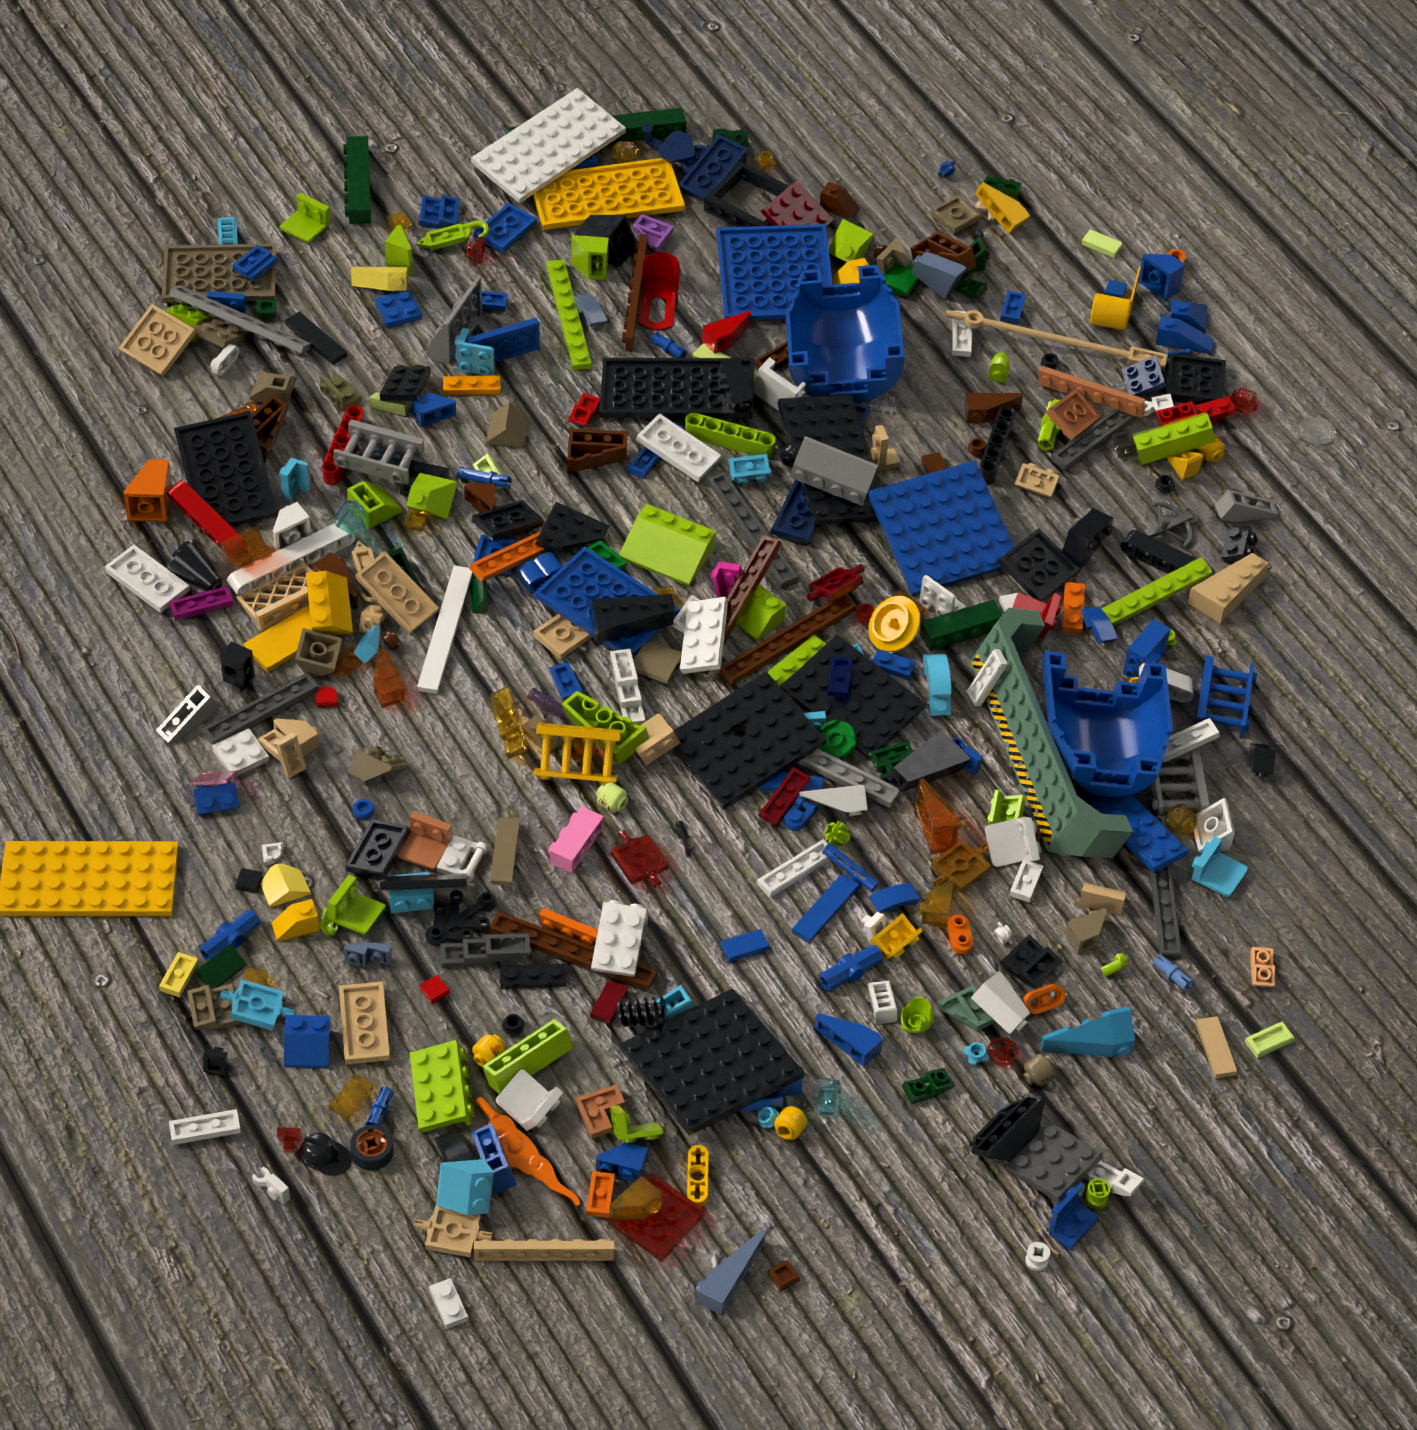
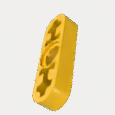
[687,1145,709,1208]

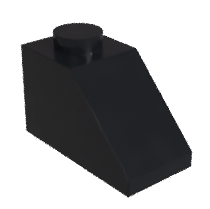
[1250,743,1276,777]

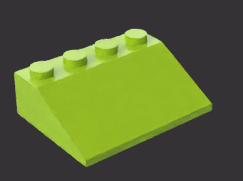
[619,504,717,586]

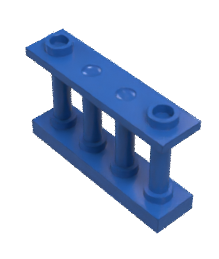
[1195,655,1257,739]

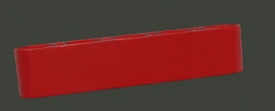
[322,405,364,486]
[166,480,247,559]

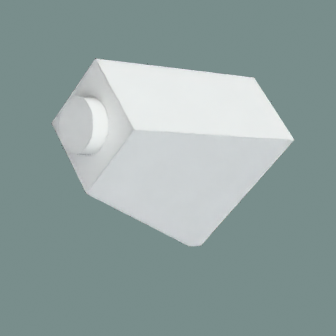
[971,971,1030,1034]

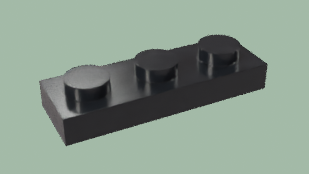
[500,964,566,989]

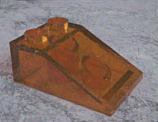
[916,778,961,854]

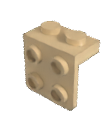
[635,714,680,766]

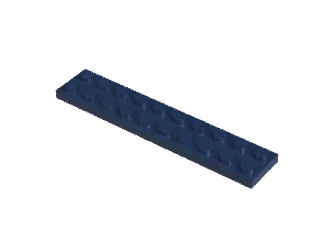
[771,402,871,545]

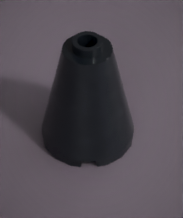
[167,539,222,591]

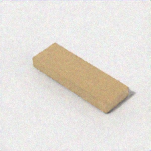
[1196,1016,1237,1079]

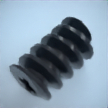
[617,996,666,1027]

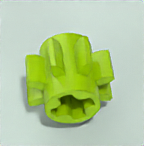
[824,821,851,848]

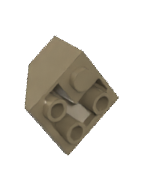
[249,371,297,404]
[348,746,409,781]

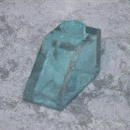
[334,499,372,543]
[816,1078,841,1115]

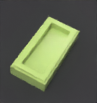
[1081,229,1123,258]
[1245,1021,1294,1058]

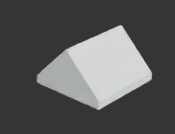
[1191,798,1235,852]

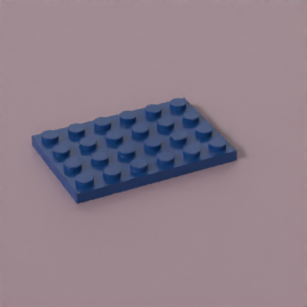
[534,546,679,657]

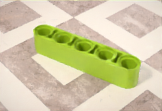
[685,413,776,458]

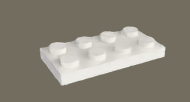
[636,413,721,482]
[104,545,190,613]
[680,597,728,674]

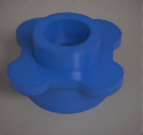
[938,161,956,177]

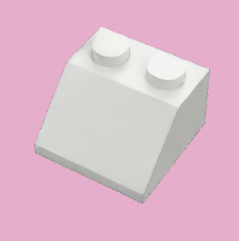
[273,502,311,552]

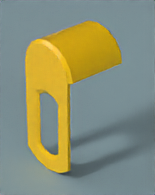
[1090,268,1140,331]

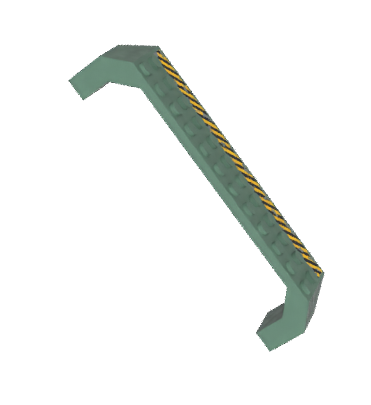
[970,608,1133,858]

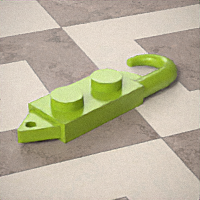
[417,221,489,251]

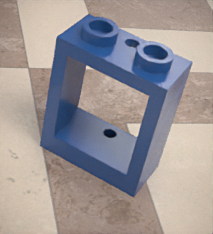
[1123,619,1171,679]

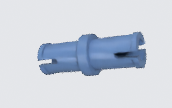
[1152,954,1194,991]

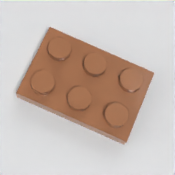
[1045,389,1102,441]

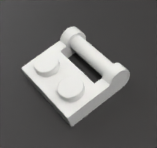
[436,835,489,882]

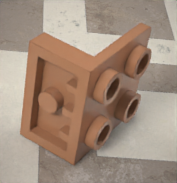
[397,811,452,871]

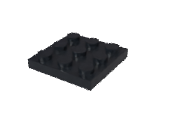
[1165,353,1226,403]
[998,528,1080,602]

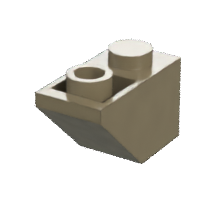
[1065,908,1107,954]

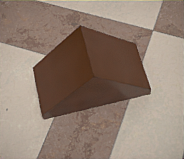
[464,483,495,512]

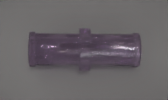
[527,688,565,719]

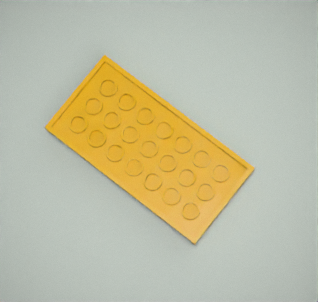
[532,158,685,230]
[0,841,179,916]

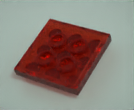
[608,1173,705,1262]

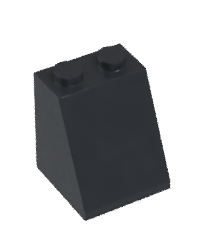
[574,215,636,267]

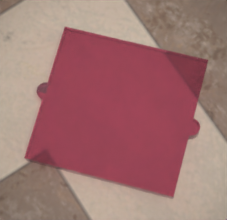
[191,770,237,786]

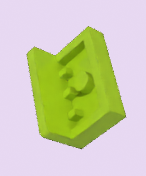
[988,789,1026,825]

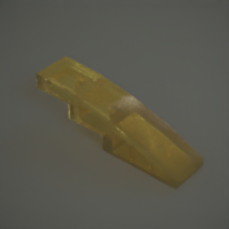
[490,686,528,759]

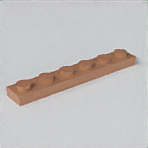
[1039,366,1145,418]

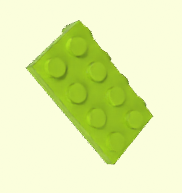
[410,1040,475,1133]

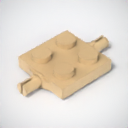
[414,1205,493,1258]

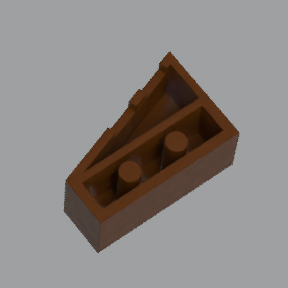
[910,231,976,275]
[252,394,288,463]
[567,428,628,473]

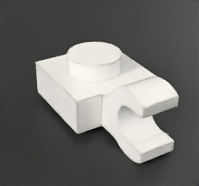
[252,1167,290,1205]

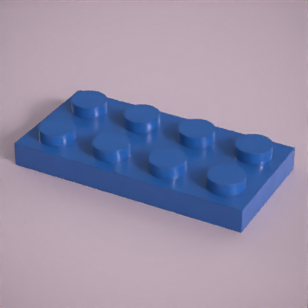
[466,317,540,362]

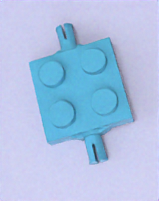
[219,979,295,1031]

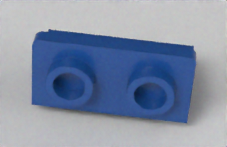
[193,780,240,815]

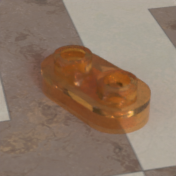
[330,646,363,678]

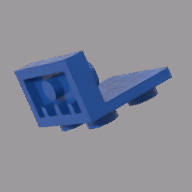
[1049,1182,1099,1251]

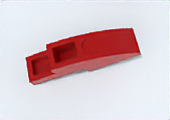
[1155,396,1235,426]

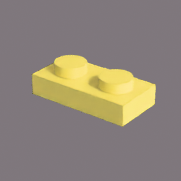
[159,952,199,997]

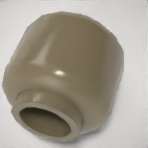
[1023,1054,1057,1087]

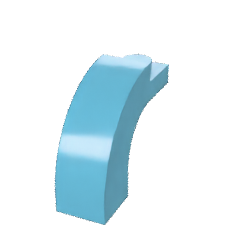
[923,654,952,716]

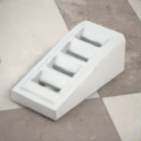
[868,981,897,1024]

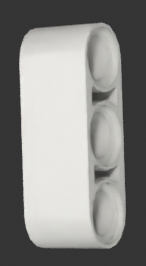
[1139,663,1193,703]

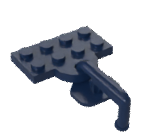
[642,123,749,202]

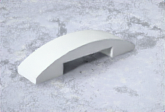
[1084,1161,1144,1196]

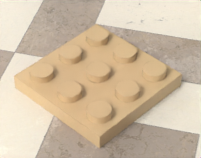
[118,304,197,377]

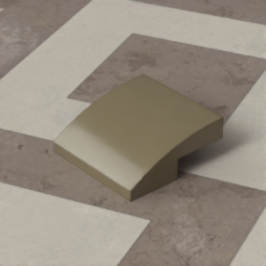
[633,641,682,684]
[187,984,241,1030]

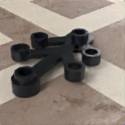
[425,890,496,946]

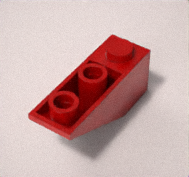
[701,310,751,353]

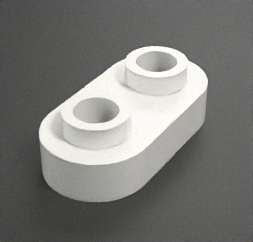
[210,344,239,376]

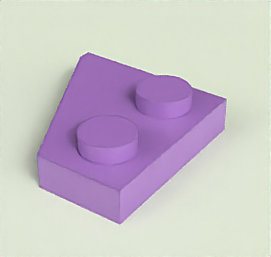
[633,214,674,252]

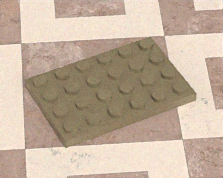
[162,244,277,303]

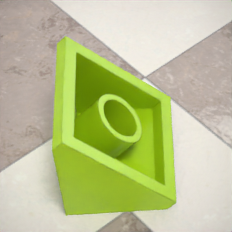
[385,224,413,277]

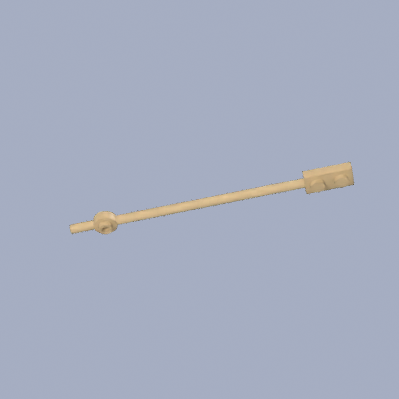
[945,310,1168,372]

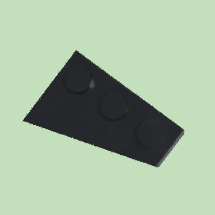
[1062,508,1114,572]

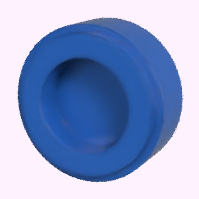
[353,799,374,820]

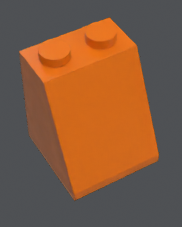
[124,459,172,522]

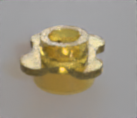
[755,151,776,169]

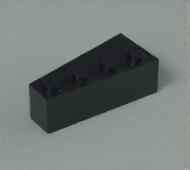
[590,594,675,646]

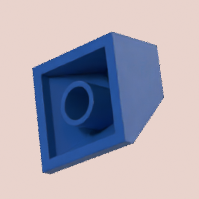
[1169,300,1207,333]

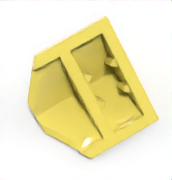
[260,863,311,908]

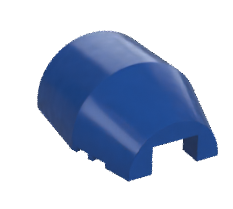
[786,265,905,403]
[1042,651,1173,797]

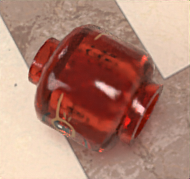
[1230,387,1259,415]

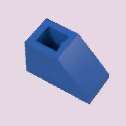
[596,1143,648,1182]

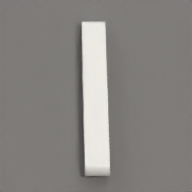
[227,521,356,596]

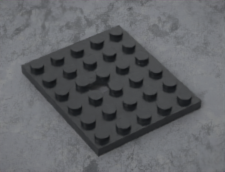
[673,671,826,810]

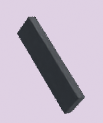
[285,311,347,365]

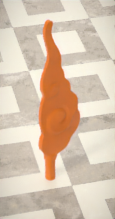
[475,1097,580,1207]

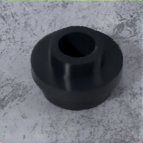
[1041,353,1060,370]
[1155,475,1175,493]
[502,1014,524,1035]

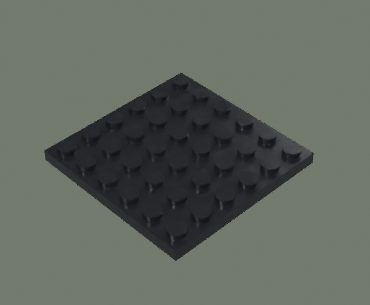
[620,988,804,1136]

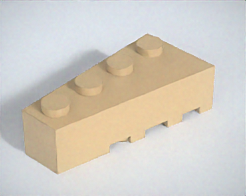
[1188,553,1269,623]

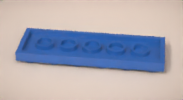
[1077,788,1188,873]

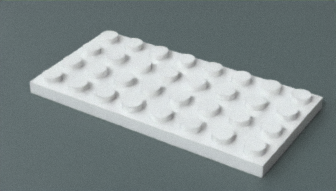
[471,88,626,204]

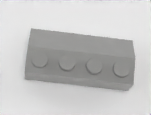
[790,436,878,506]

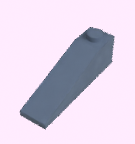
[695,1230,766,1315]

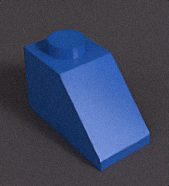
[412,393,457,427]

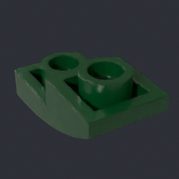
[955,273,988,299]
[902,1068,954,1105]

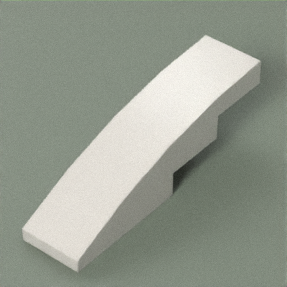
[610,649,645,725]

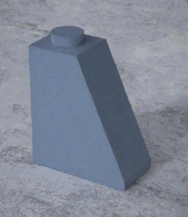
[911,252,966,299]

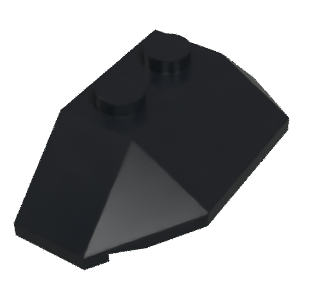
[971,1093,1045,1161]

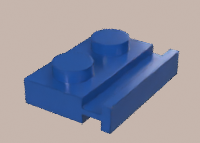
[233,245,278,282]

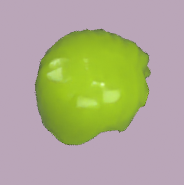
[901,997,934,1033]

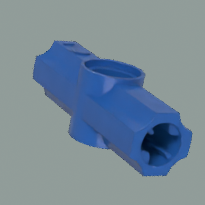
[199,910,261,961]
[819,945,883,991]

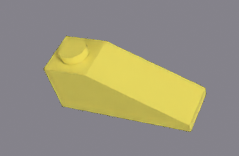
[351,267,408,291]

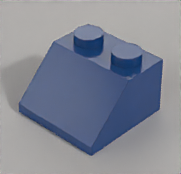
[1138,254,1185,301]
[284,1015,332,1068]

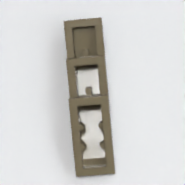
[490,817,520,886]

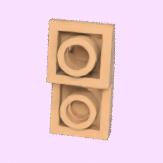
[1250,947,1275,987]

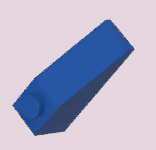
[1156,316,1214,354]
[814,1013,883,1067]
[471,1123,517,1194]

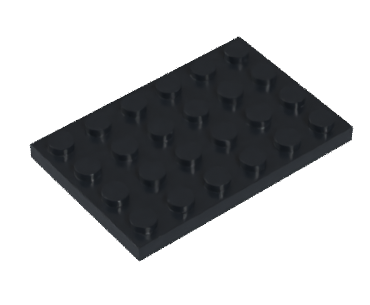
[174,411,278,534]
[780,634,926,761]

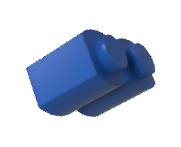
[517,552,563,593]

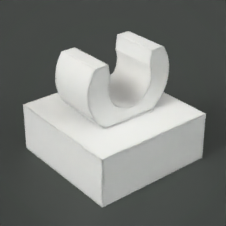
[861,912,887,942]

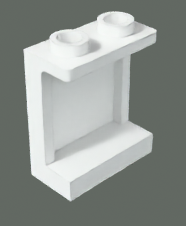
[753,357,806,411]

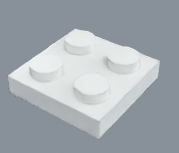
[212,728,269,778]

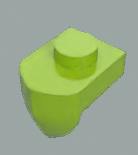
[988,351,1010,383]

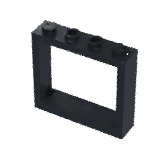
[704,162,789,227]

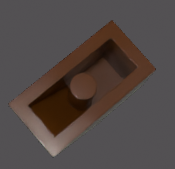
[820,182,860,221]

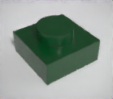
[257,299,277,318]

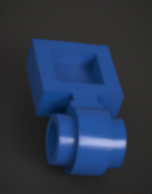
[952,738,983,775]

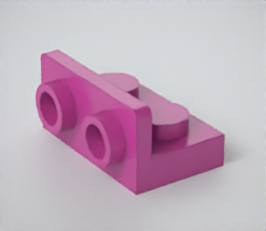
[711,562,742,598]

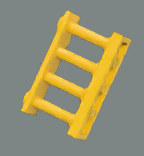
[533,723,622,785]

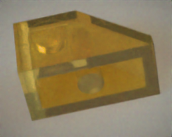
[918,880,954,928]
[609,1176,662,1219]

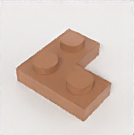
[575,1084,625,1139]

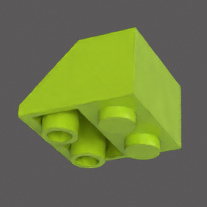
[571,235,609,280]
[347,481,403,529]

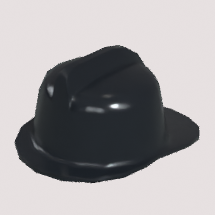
[298,1132,351,1175]

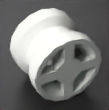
[1025,1242,1050,1271]

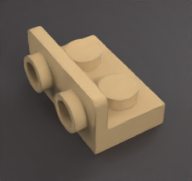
[1015,463,1060,499]

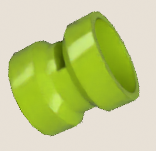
[1085,1178,1110,1210]

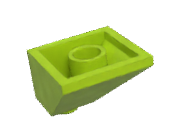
[829,219,875,262]
[406,473,458,520]

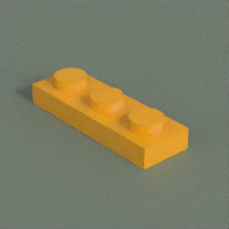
[443,375,501,395]

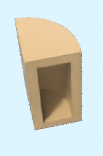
[1079,882,1126,915]

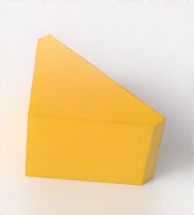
[1167,451,1204,480]

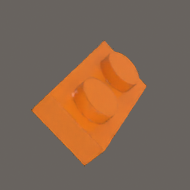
[586,1171,615,1218]

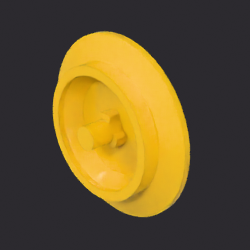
[869,596,920,652]

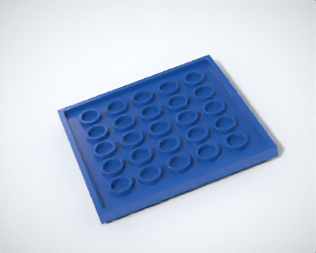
[716,224,833,320]
[867,460,1014,596]

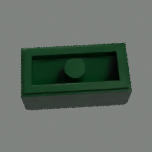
[471,577,488,613]
[198,944,247,989]

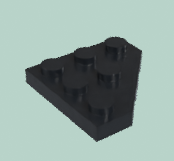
[535,502,610,553]

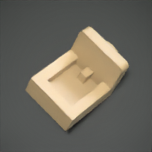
[359,605,388,633]

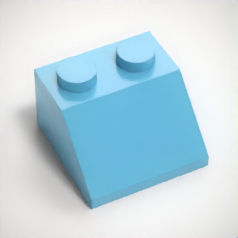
[436,1159,494,1215]

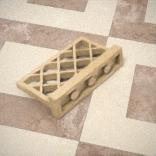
[236,564,313,632]

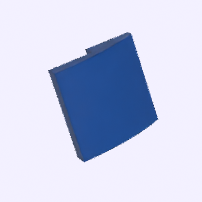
[418,195,460,228]

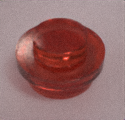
[855,603,874,622]

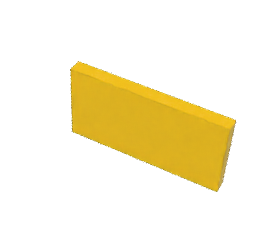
[243,605,312,673]

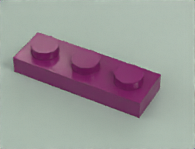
[169,586,234,621]

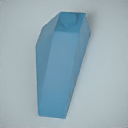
[1040,1007,1135,1057]

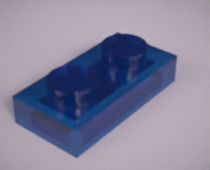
[827,656,853,697]

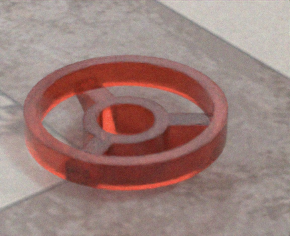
[987,1038,1019,1066]

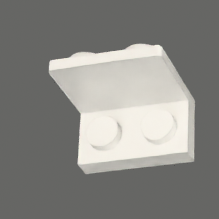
[920,575,966,616]

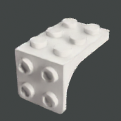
[591,900,648,977]

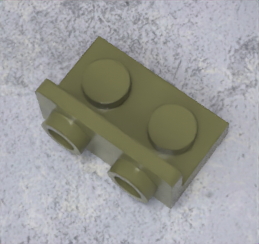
[319,375,362,411]

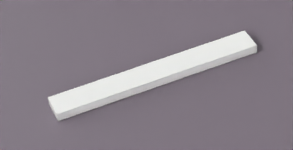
[417,565,473,694]

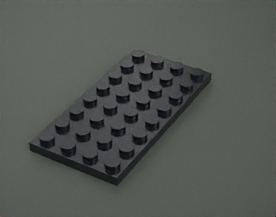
[599,358,755,418]
[777,395,880,525]

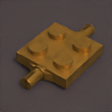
[931,840,991,893]

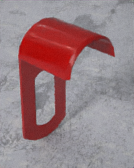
[639,252,680,330]

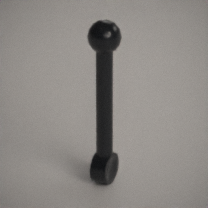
[676,820,691,857]

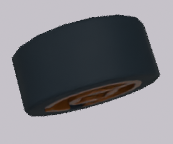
[350,1125,394,1170]

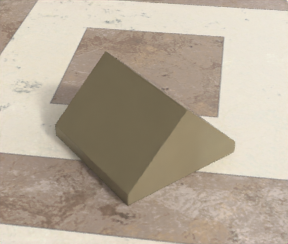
[486,402,529,448]
[294,628,342,678]

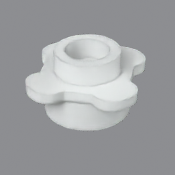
[994,922,1013,945]

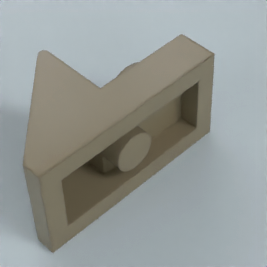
[876,237,907,275]
[521,715,564,754]

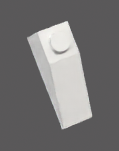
[799,785,867,816]

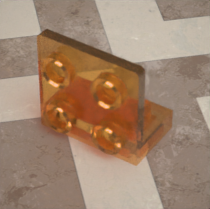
[220,526,276,568]

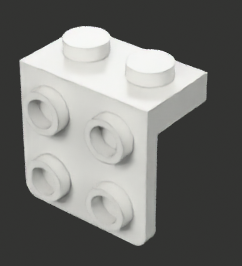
[985,817,1041,867]
[496,1069,563,1131]

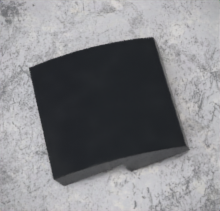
[1000,934,1063,989]

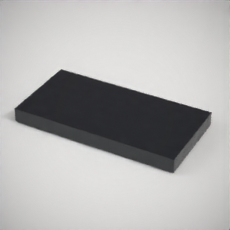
[380,873,467,890]

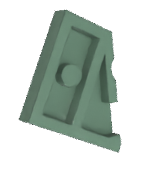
[937,985,996,1031]

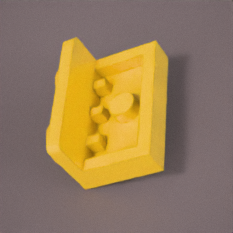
[870,913,923,960]

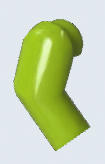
[319,907,338,936]
[1100,953,1129,977]

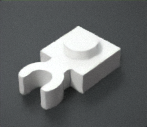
[1143,394,1174,416]

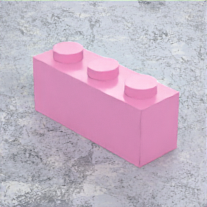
[548,806,604,873]

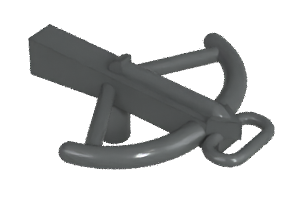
[1142,502,1198,548]

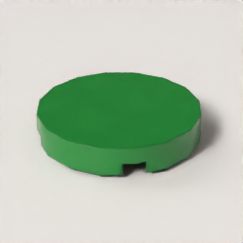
[818,720,857,760]

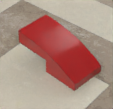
[568,393,600,427]

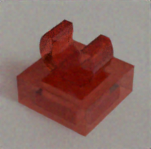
[466,237,485,264]
[277,1127,302,1152]

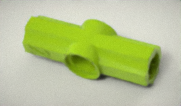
[1037,399,1060,451]

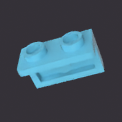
[728,454,772,484]
[279,458,311,502]

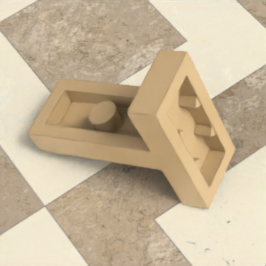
[870,425,900,472]
[258,729,307,778]

